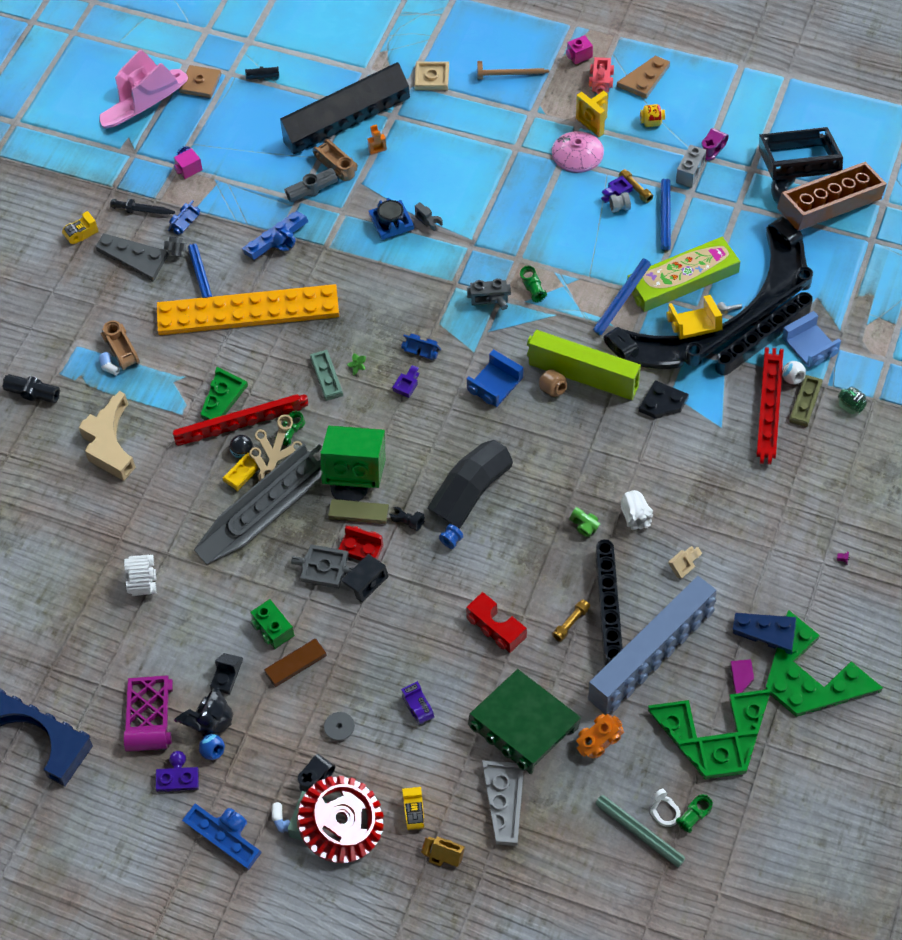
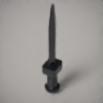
[110,199,175,215]

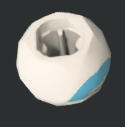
[782,361,806,384]

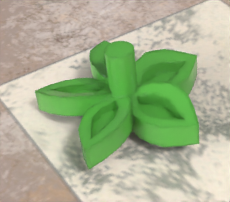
[347,353,366,375]

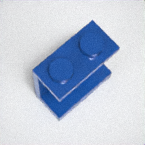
[467,349,523,407]

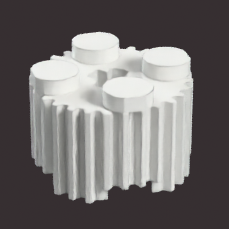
[124,555,157,596]

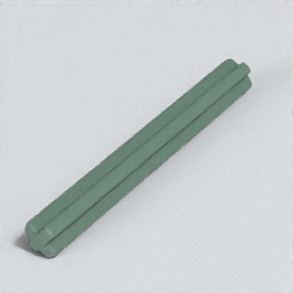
[596,795,685,867]

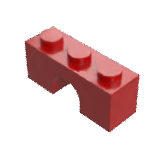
[466,592,527,653]

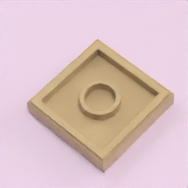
[414,61,449,90]

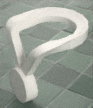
[650,789,681,827]

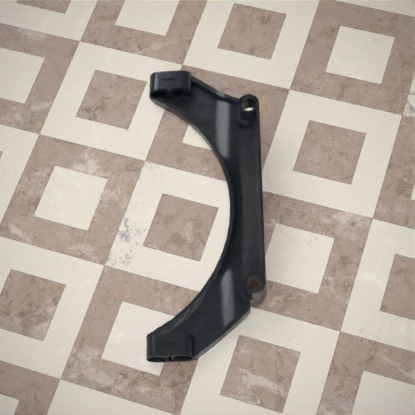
[603,216,813,369]

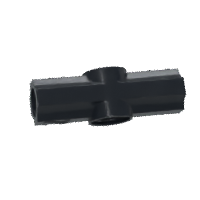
[2,374,60,403]

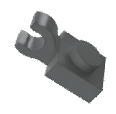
[415,202,443,231]

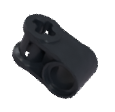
[298,754,336,793]

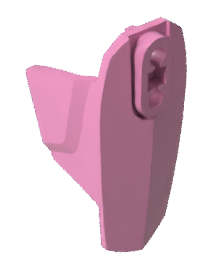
[100,50,188,128]

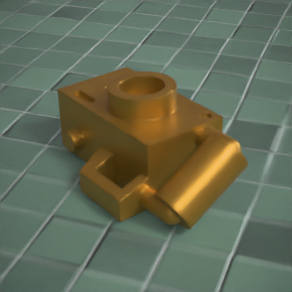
[421,836,465,867]

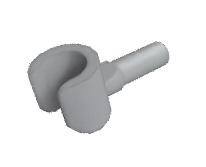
[717,302,742,316]

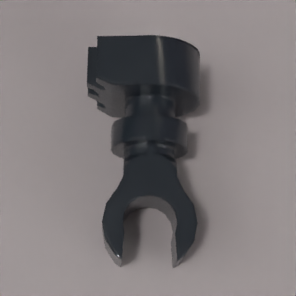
[389,507,425,531]

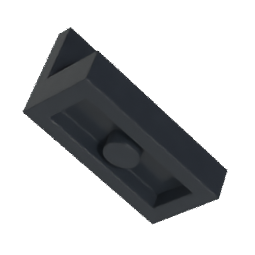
[342,554,389,602]

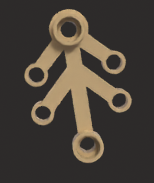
[249,415,302,481]

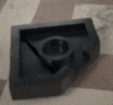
[638,380,689,419]

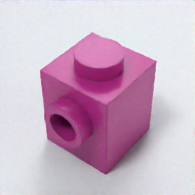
[566,35,593,65]

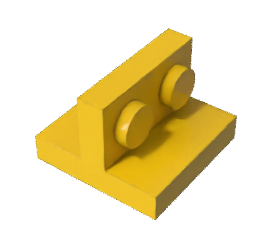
[576,90,608,137]

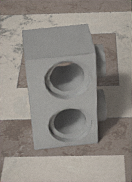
[676,145,706,188]

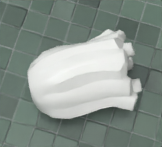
[621,490,653,530]

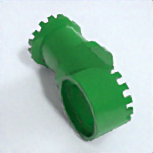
[520,266,547,303]
[275,411,305,446]
[676,794,713,833]

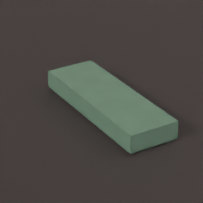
[310,350,343,401]

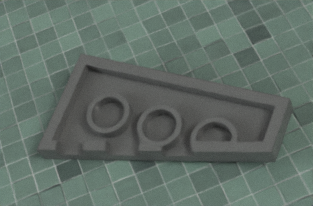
[96,233,168,282]

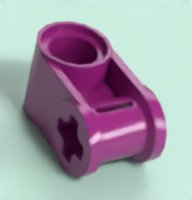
[702,128,729,161]

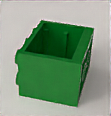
[321,425,386,488]

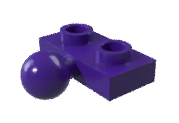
[156,751,199,792]

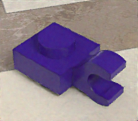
[601,176,633,203]
[392,365,420,398]

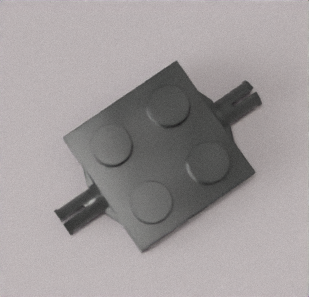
[291,544,354,589]

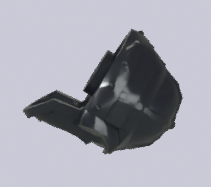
[174,688,233,737]

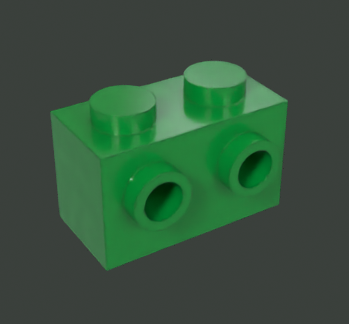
[250,599,295,649]

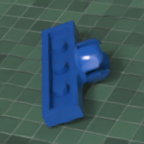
[242,211,308,260]
[182,803,262,870]

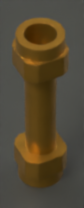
[619,169,653,203]
[552,599,590,642]

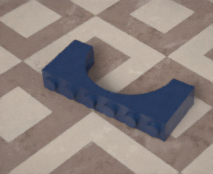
[0,688,93,787]

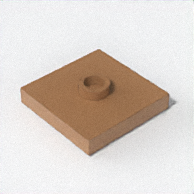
[179,65,222,98]

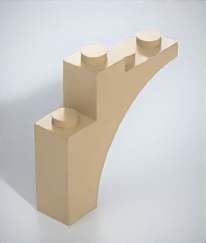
[79,391,136,481]

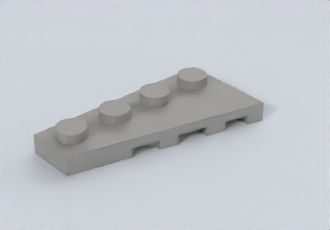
[482,760,524,846]

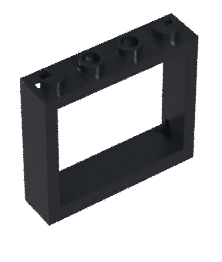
[759,127,843,180]

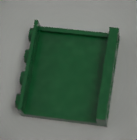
[468,669,581,774]

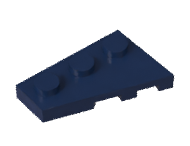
[733,613,797,655]

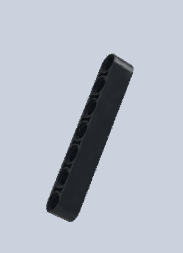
[715,292,813,375]
[596,539,623,666]

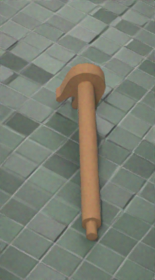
[477,61,549,80]

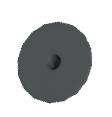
[324,712,355,740]

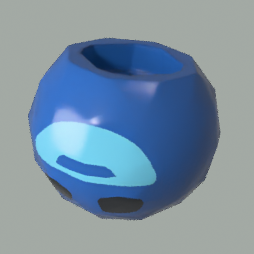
[199,734,225,760]

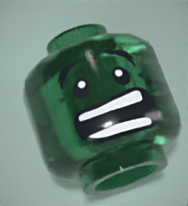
[838,386,867,414]

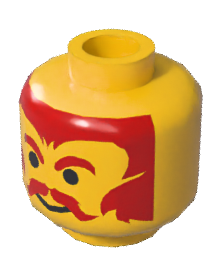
[640,104,665,127]

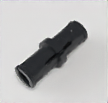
[245,66,280,80]

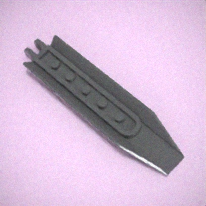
[194,443,322,565]

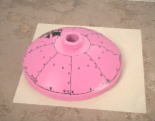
[552,131,604,173]

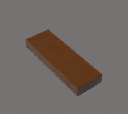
[264,638,327,687]

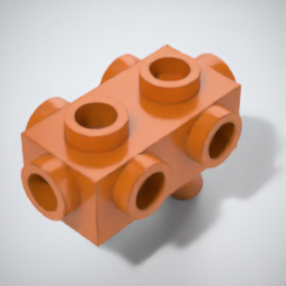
[576,714,625,759]

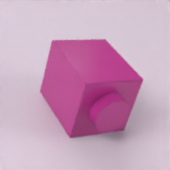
[174,148,203,179]

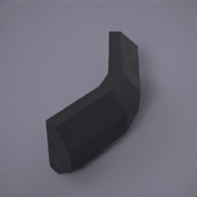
[427,440,513,528]

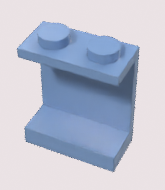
[782,311,841,368]

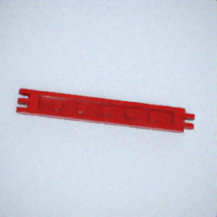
[756,347,784,465]
[173,394,309,446]

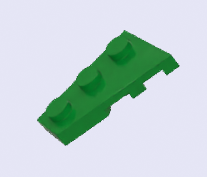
[201,367,248,420]

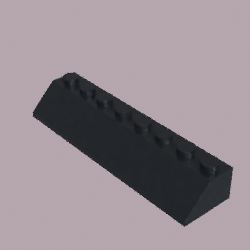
[280,62,410,155]

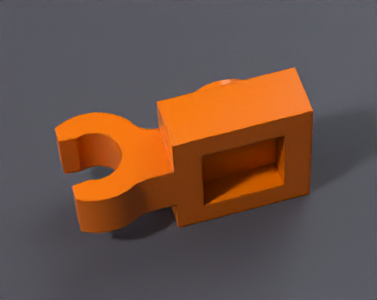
[367,124,387,155]

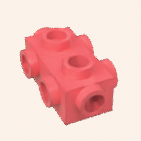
[589,57,614,94]

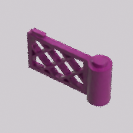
[124,675,173,752]

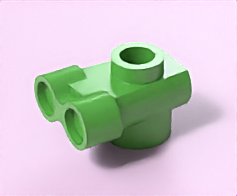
[569,507,600,537]

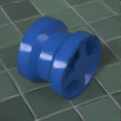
[439,524,464,549]

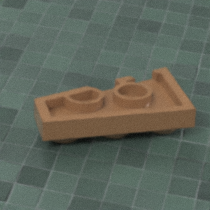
[617,55,670,99]

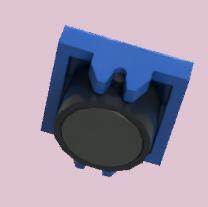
[368,198,414,240]

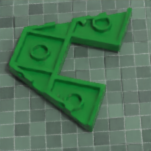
[765,610,883,717]
[648,689,771,779]

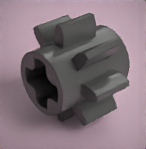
[164,237,187,256]

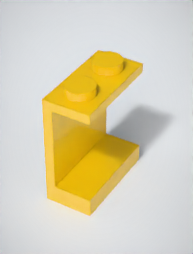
[666,295,722,339]

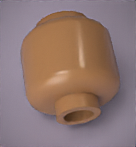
[539,369,567,397]

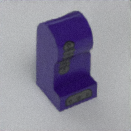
[401,681,434,725]

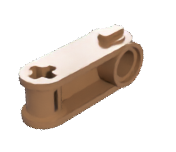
[313,139,358,181]
[100,320,140,371]

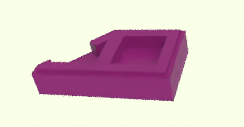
[730,659,754,694]

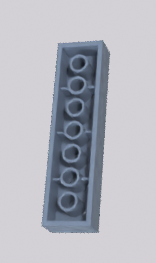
[588,576,717,715]

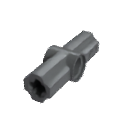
[284,168,338,202]

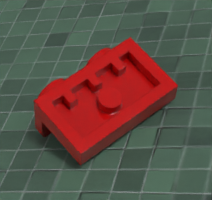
[339,525,383,561]

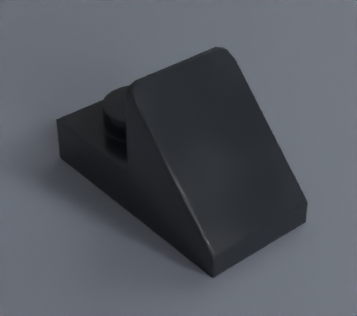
[210,653,243,694]

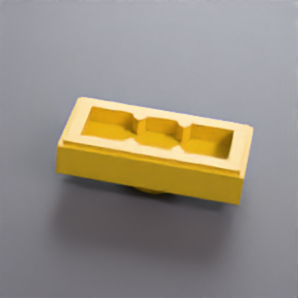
[223,453,259,491]

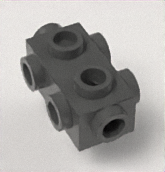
[467,278,511,310]

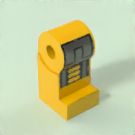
[62,211,99,244]
[402,787,424,830]

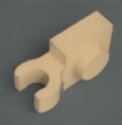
[668,546,702,578]

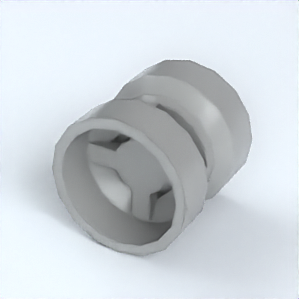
[609,192,631,213]

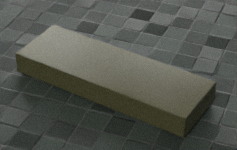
[789,375,823,427]
[329,499,389,524]

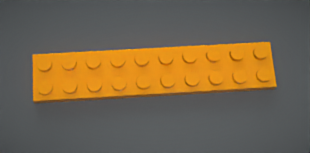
[157,284,339,335]

